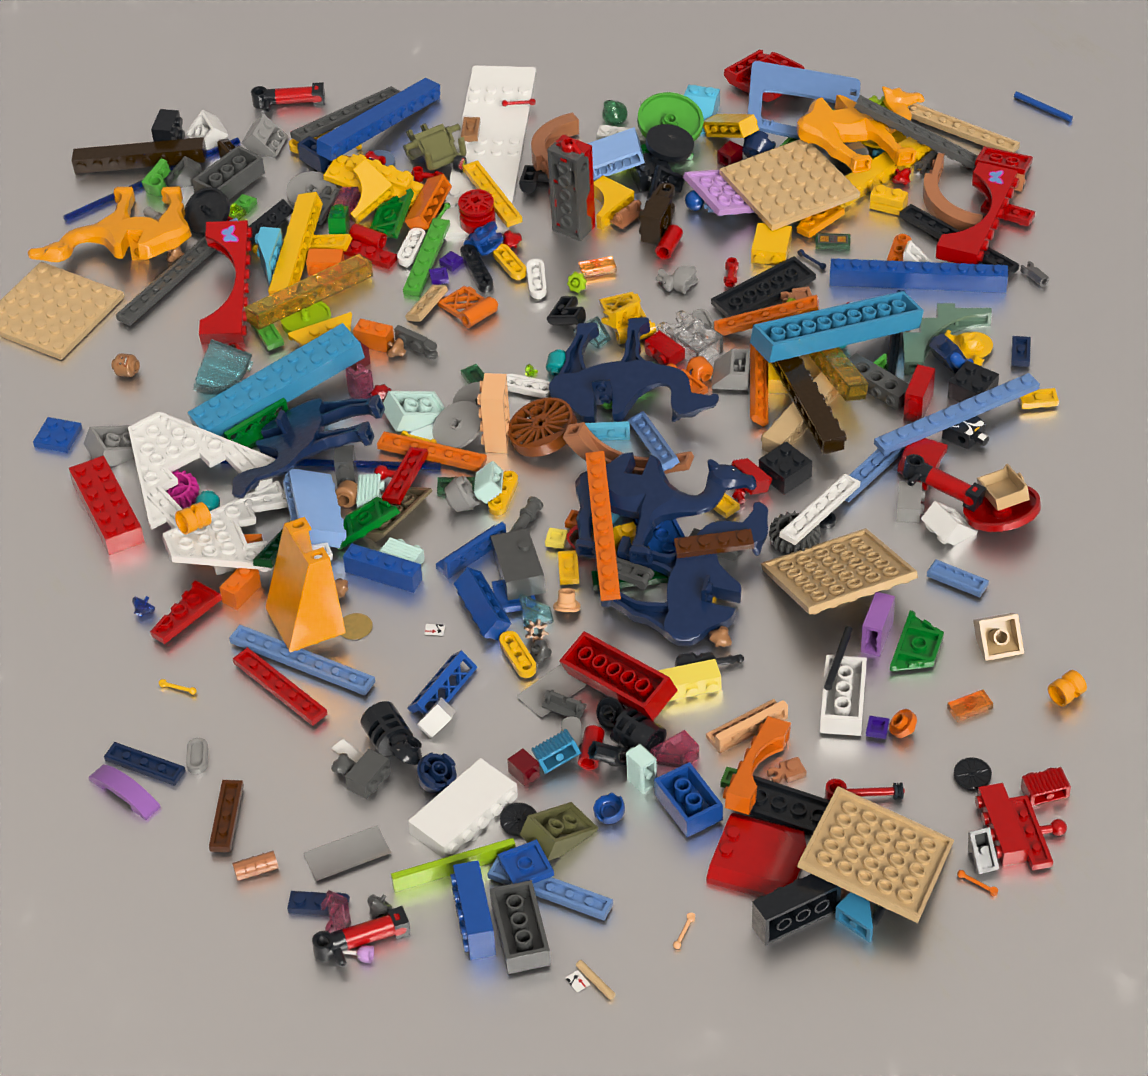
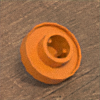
[889,709,917,738]

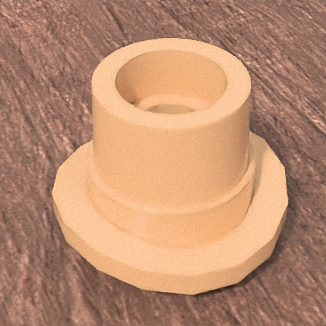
[553,588,580,612]

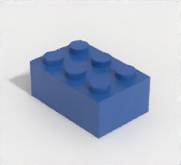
[654,762,723,837]

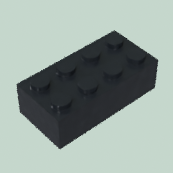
[752,874,841,946]

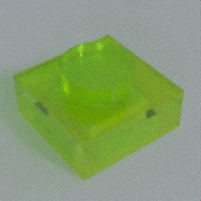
[229,203,247,220]

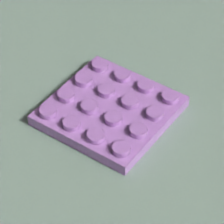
[683,170,754,216]

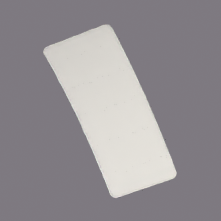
[332,739,364,763]

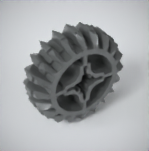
[769,510,821,554]

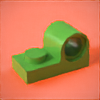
[142,158,171,197]

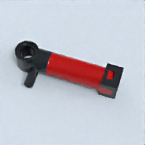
[251,82,325,112]
[902,454,987,512]
[312,906,410,967]

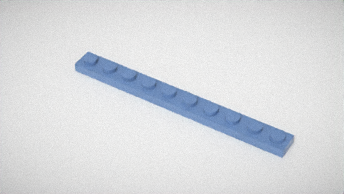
[874,373,1040,455]

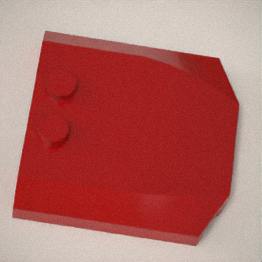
[724,50,805,102]
[706,813,807,897]

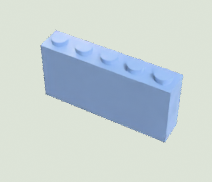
[587,127,645,181]
[283,468,346,548]

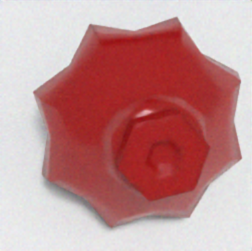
[892,167,911,186]
[503,230,522,248]
[370,384,392,402]

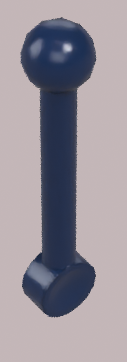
[797,249,826,269]

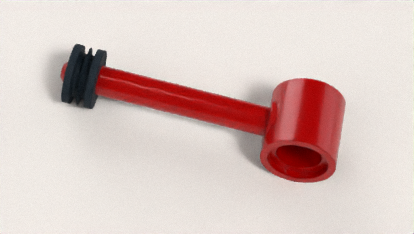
[824,779,905,800]

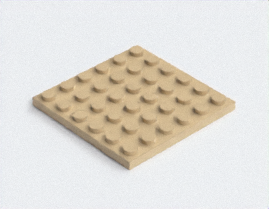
[719,139,860,231]
[0,262,125,360]
[761,528,918,615]
[797,786,954,923]

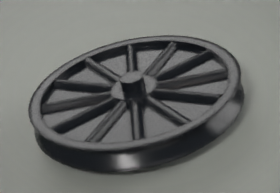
[954,757,992,790]
[500,803,537,836]

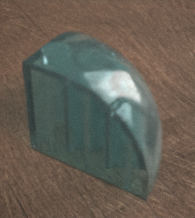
[193,339,253,395]

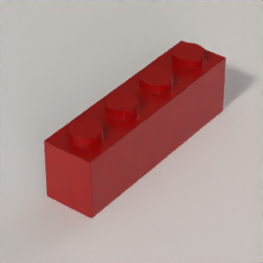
[975,783,1029,867]

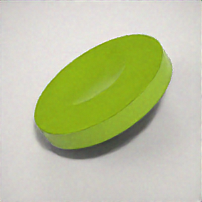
[280,299,332,334]

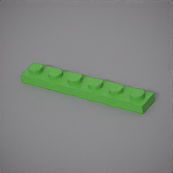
[403,218,450,297]

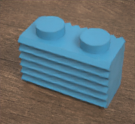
[531,729,581,774]

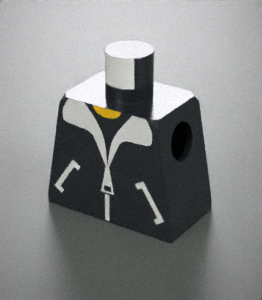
[942,416,989,449]

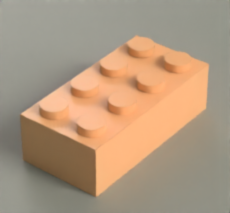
[478,373,510,453]

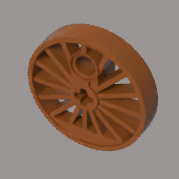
[508,397,577,457]

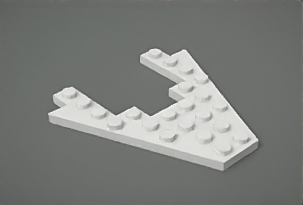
[128,411,276,530]
[162,480,333,572]

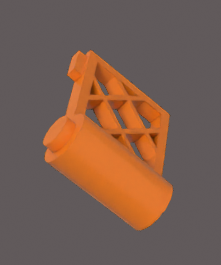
[438,286,498,328]

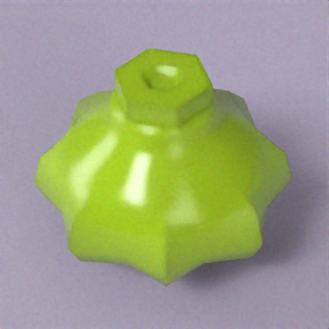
[567,272,587,294]

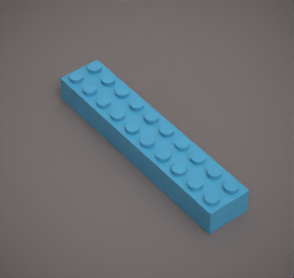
[750,291,924,363]
[187,323,365,438]

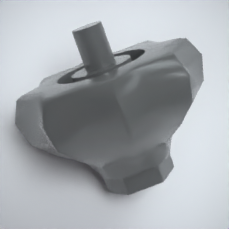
[530,639,552,663]
[331,753,356,776]
[367,894,392,918]

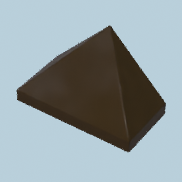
[217,139,235,158]

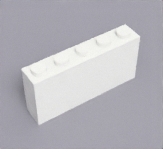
[408,758,518,858]

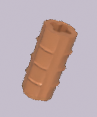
[232,851,279,881]

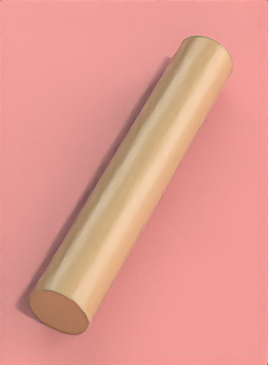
[576,960,615,1000]

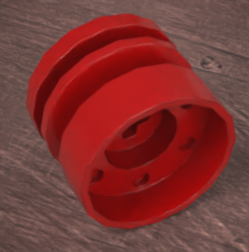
[458,189,496,234]

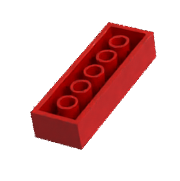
[69,455,145,555]
[559,631,678,721]

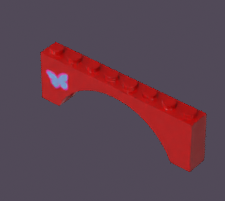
[936,162,1019,264]
[199,220,253,345]

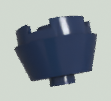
[743,130,776,158]
[417,752,457,793]

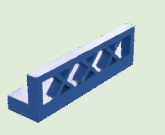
[436,522,506,579]
[407,650,477,715]

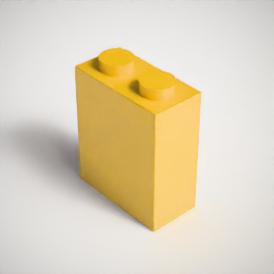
[751,223,792,265]

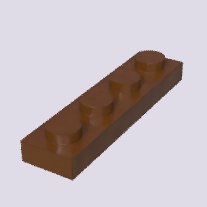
[674,529,754,558]
[209,780,244,852]

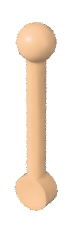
[673,913,695,949]

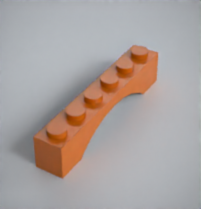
[723,716,791,815]

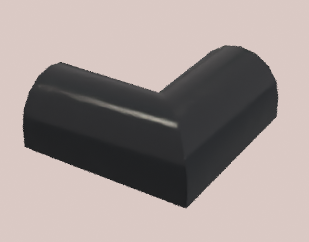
[519,165,549,193]
[646,165,685,200]
[546,296,586,325]

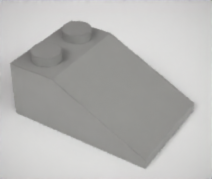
[83,425,134,467]

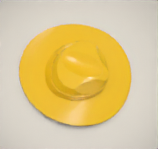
[952,332,993,360]

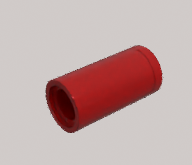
[349,223,387,249]
[655,225,683,260]
[578,725,605,770]

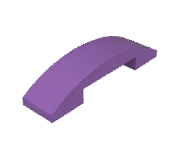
[89,764,161,820]

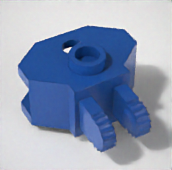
[463,221,504,256]

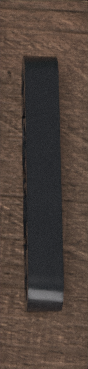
[460,244,493,293]

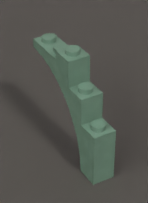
[902,303,992,375]

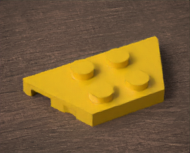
[288,312,352,347]

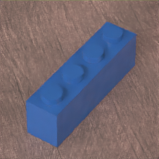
[343,543,423,593]
[454,567,512,641]

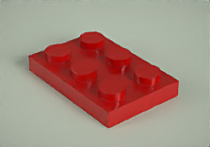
[975,146,1033,175]

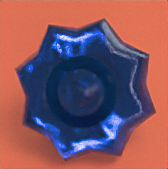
[132,596,155,617]

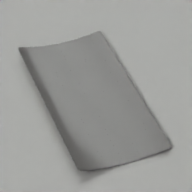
[517,664,587,717]
[303,826,391,881]

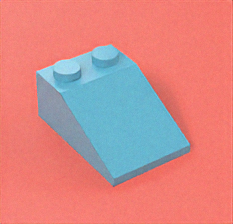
[684,85,720,134]
[255,227,283,286]

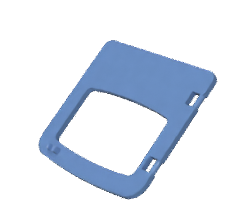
[747,61,861,139]

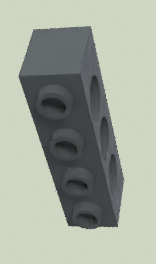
[842,353,909,411]

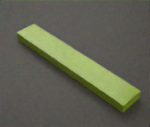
[391,838,516,892]

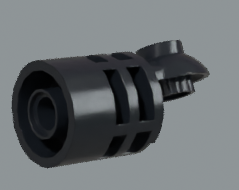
[596,697,667,757]
[360,701,422,765]

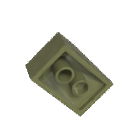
[520,802,598,861]

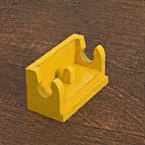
[601,298,640,329]

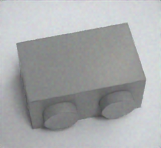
[896,481,926,523]

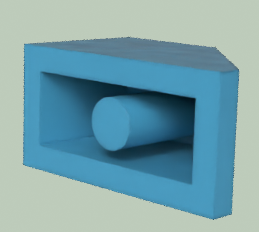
[835,892,873,943]

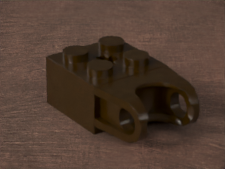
[638,183,675,245]

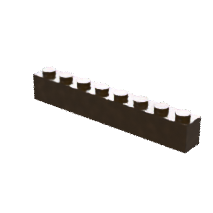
[71,137,207,174]
[771,356,847,455]

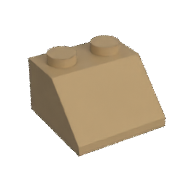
[973,613,1024,660]

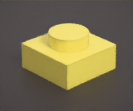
[545,528,568,549]

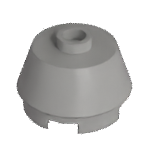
[444,475,480,512]

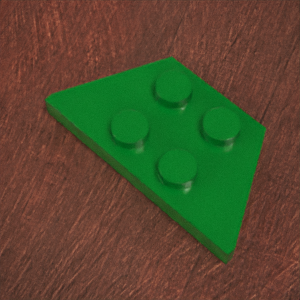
[370,188,414,239]
[337,497,400,550]
[890,610,944,672]

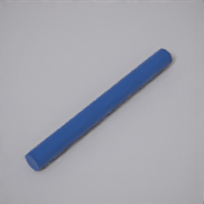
[1014,91,1073,122]

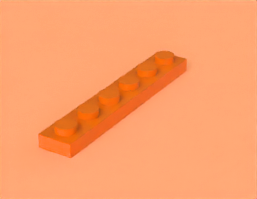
[714,295,819,338]
[750,343,768,427]
[377,431,487,472]

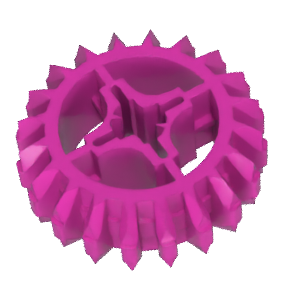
[166,469,200,509]

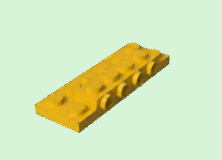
[323,154,424,211]

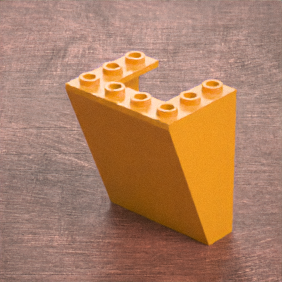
[265,517,346,652]

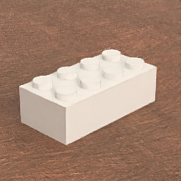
[820,655,867,736]

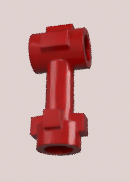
[411,166,443,183]
[724,257,739,288]

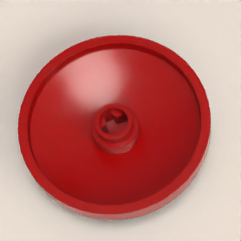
[963,486,1041,532]

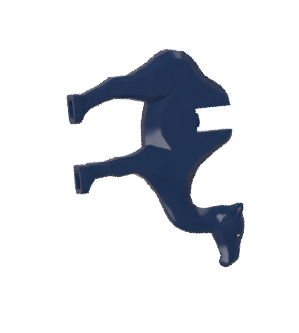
[549,317,719,423]
[232,395,385,499]
[575,452,757,565]
[601,502,768,646]

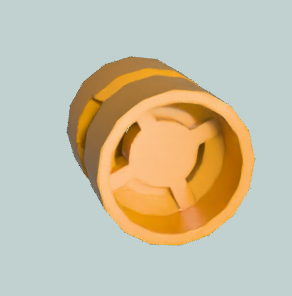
[175,502,212,535]
[1048,670,1087,707]

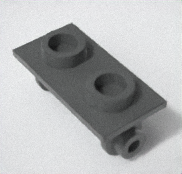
[542,690,587,719]

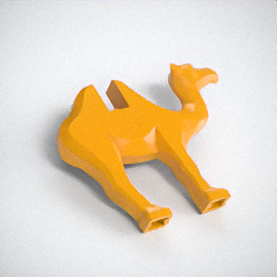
[796,86,924,174]
[28,186,192,262]

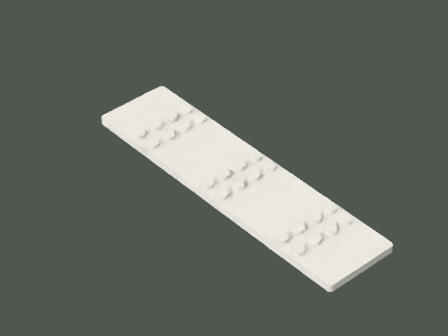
[442,65,536,238]

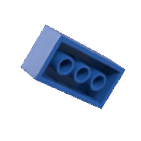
[450,860,496,960]

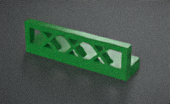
[224,398,288,449]

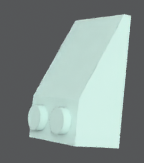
[383,391,445,432]

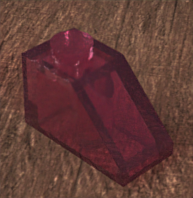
[651,730,699,767]

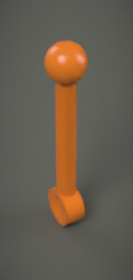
[957,870,998,896]

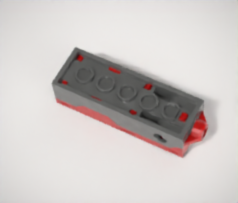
[547,135,596,242]

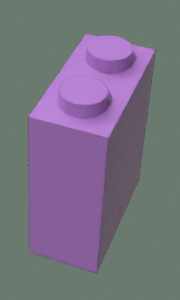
[861,592,895,657]

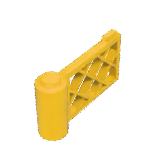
[599,292,656,345]

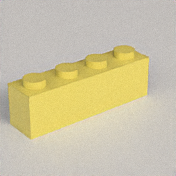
[657,659,721,700]

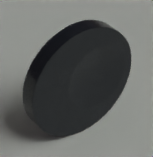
[645,124,694,162]
[184,187,230,235]

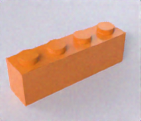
[404,174,452,230]

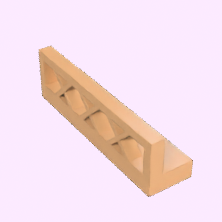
[706,699,788,753]

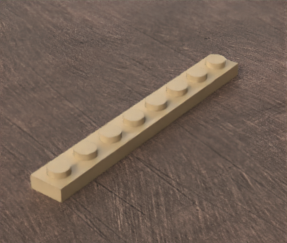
[908,103,1020,153]

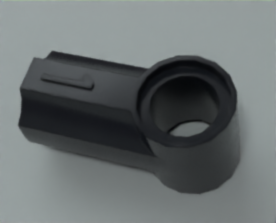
[588,741,629,766]

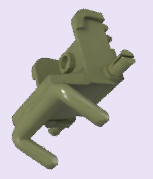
[403,123,466,171]

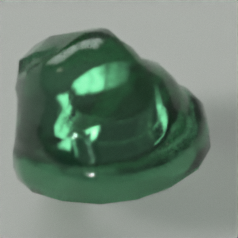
[602,100,628,126]

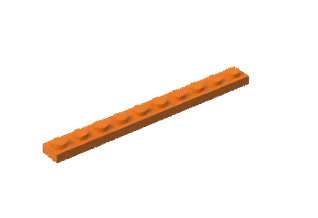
[585,451,621,601]

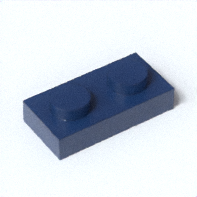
[1011,336,1031,367]

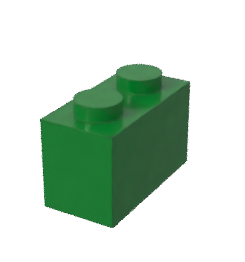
[328,204,350,234]

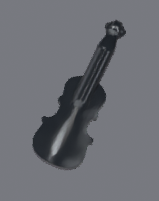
[675,652,744,667]

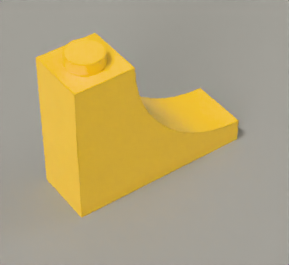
[350,159,394,224]
[594,175,634,230]

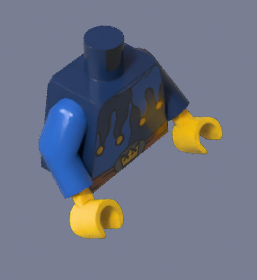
[929,330,985,374]

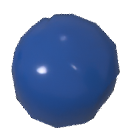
[593,793,625,824]

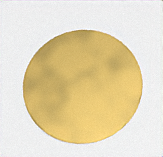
[341,613,373,640]

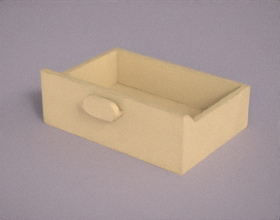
[977,464,1030,511]

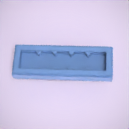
[927,559,989,598]

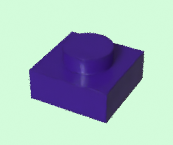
[439,251,464,272]
[429,267,449,285]
[866,715,890,739]

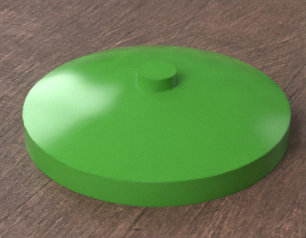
[637,92,704,141]

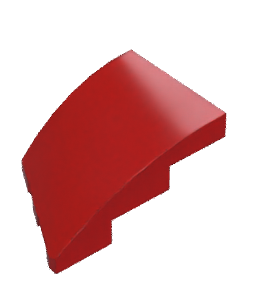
[897,438,948,491]

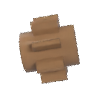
[523,618,549,643]

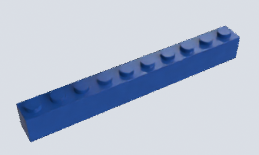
[317,78,440,161]
[829,258,1008,293]

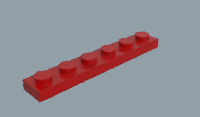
[233,647,328,726]

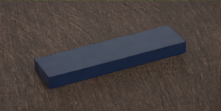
[104,742,186,786]

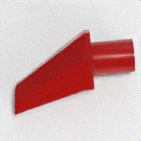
[732,488,746,504]

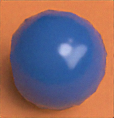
[685,190,705,211]

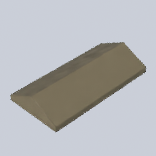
[365,486,433,543]

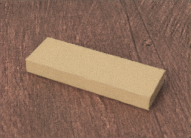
[405,285,448,322]

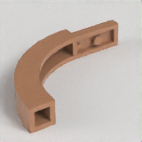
[531,112,579,179]
[923,153,983,231]
[563,422,694,475]

